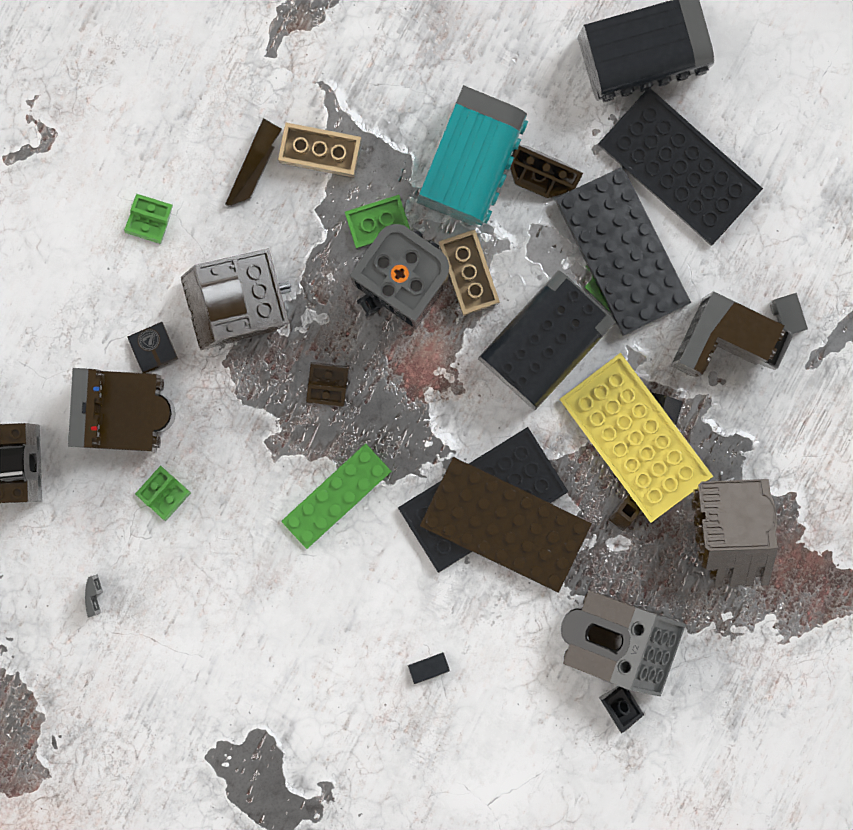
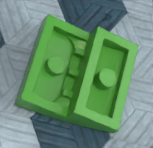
[124,193,173,244]
[135,465,191,521]

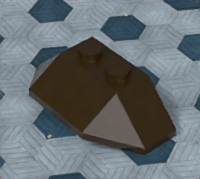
[510,144,583,198]

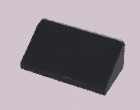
[407,652,450,684]

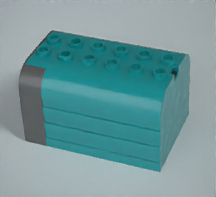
[416,85,529,227]

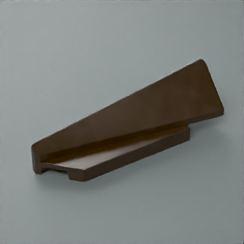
[225,118,282,207]

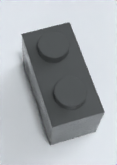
[770,293,808,337]

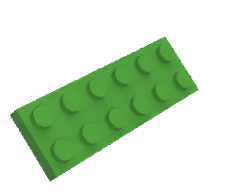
[281,443,392,549]

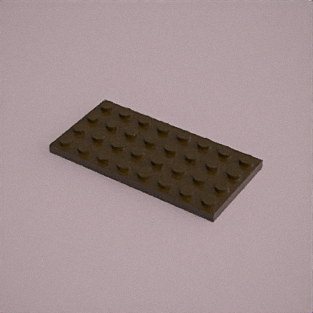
[420,457,592,593]

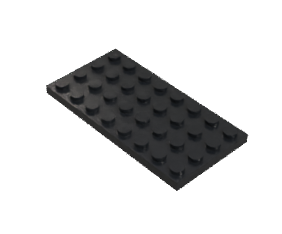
[598,89,763,246]
[554,166,691,336]
[398,427,568,573]

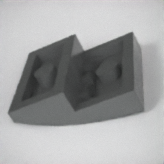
[85,574,103,618]

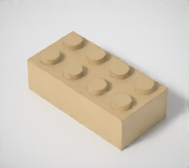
[278,122,362,178]
[438,229,500,316]

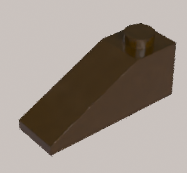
[608,493,641,531]

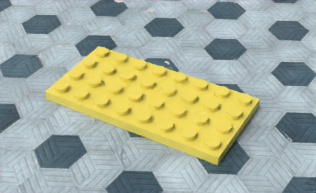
[559,353,714,523]

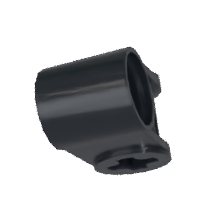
[356,294,383,318]

